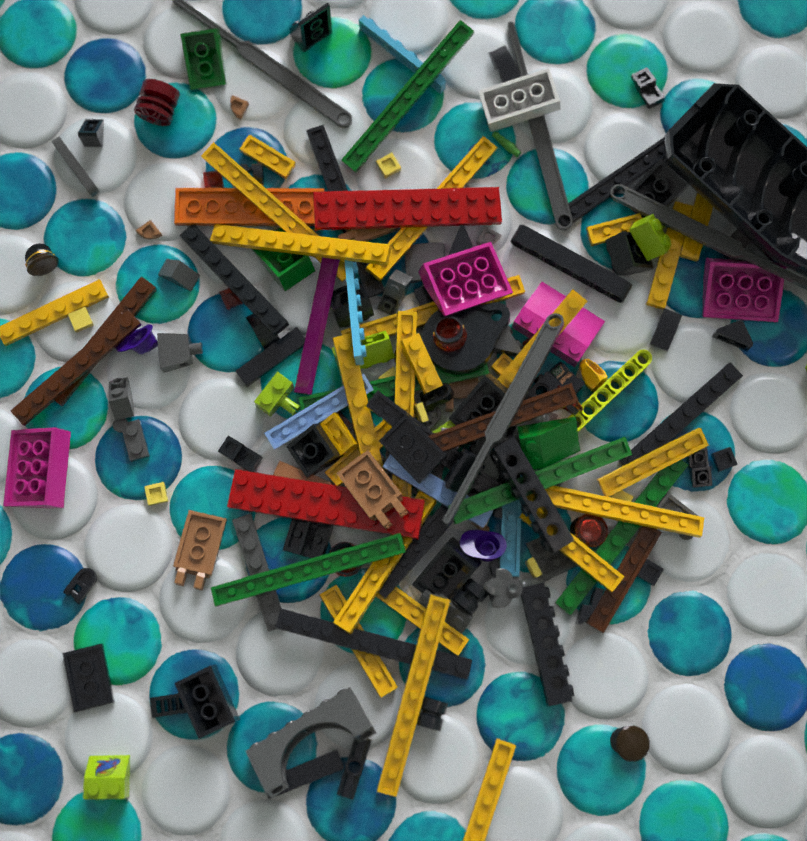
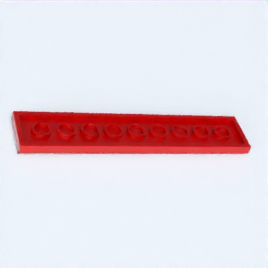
[313,187,502,230]
[227,469,425,540]

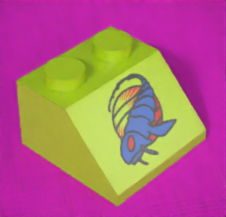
[83,755,130,800]

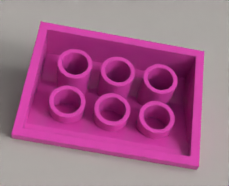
[418,242,513,317]
[702,258,786,322]
[512,282,605,367]
[3,427,71,509]

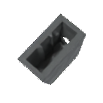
[157,333,203,373]

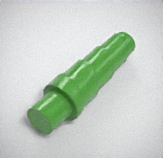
[492,131,521,158]

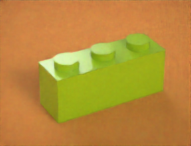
[332,330,395,375]

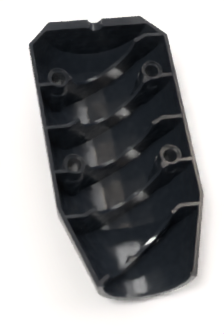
[665,83,807,277]

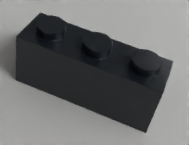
[174,665,240,739]

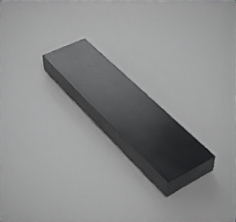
[236,327,305,387]
[266,749,344,799]

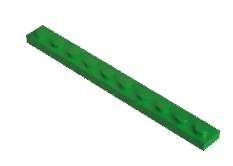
[341,20,475,173]
[299,363,489,411]
[448,437,632,524]
[555,459,688,615]
[210,533,406,607]

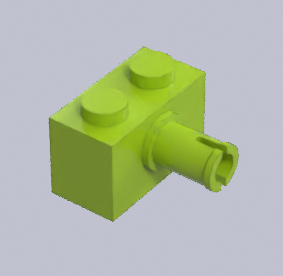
[629,214,671,261]
[254,371,301,417]

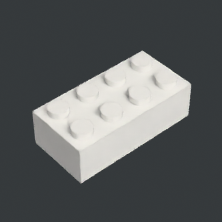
[479,68,561,132]

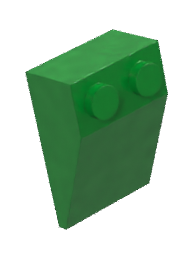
[180,28,226,90]
[252,228,316,291]
[517,417,580,470]

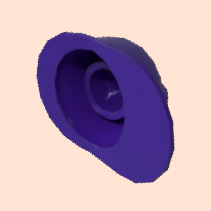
[115,324,158,355]
[459,530,507,562]

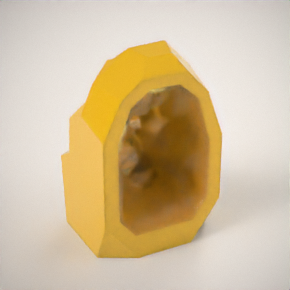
[579,358,608,392]

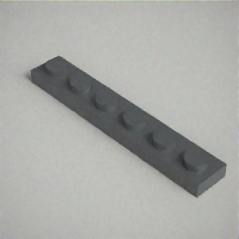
[232,514,282,632]

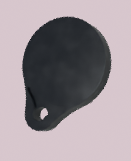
[423,303,510,375]

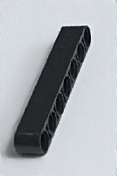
[510,224,632,303]

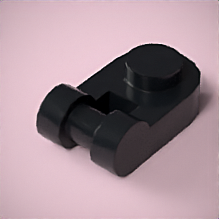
[419,383,454,412]
[63,568,97,604]

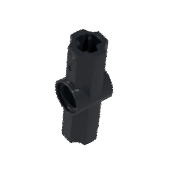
[337,737,372,800]

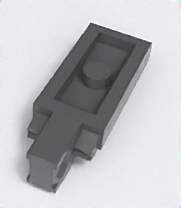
[419,589,473,634]

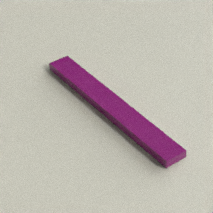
[294,257,340,395]

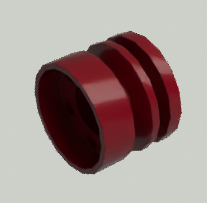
[134,79,180,126]

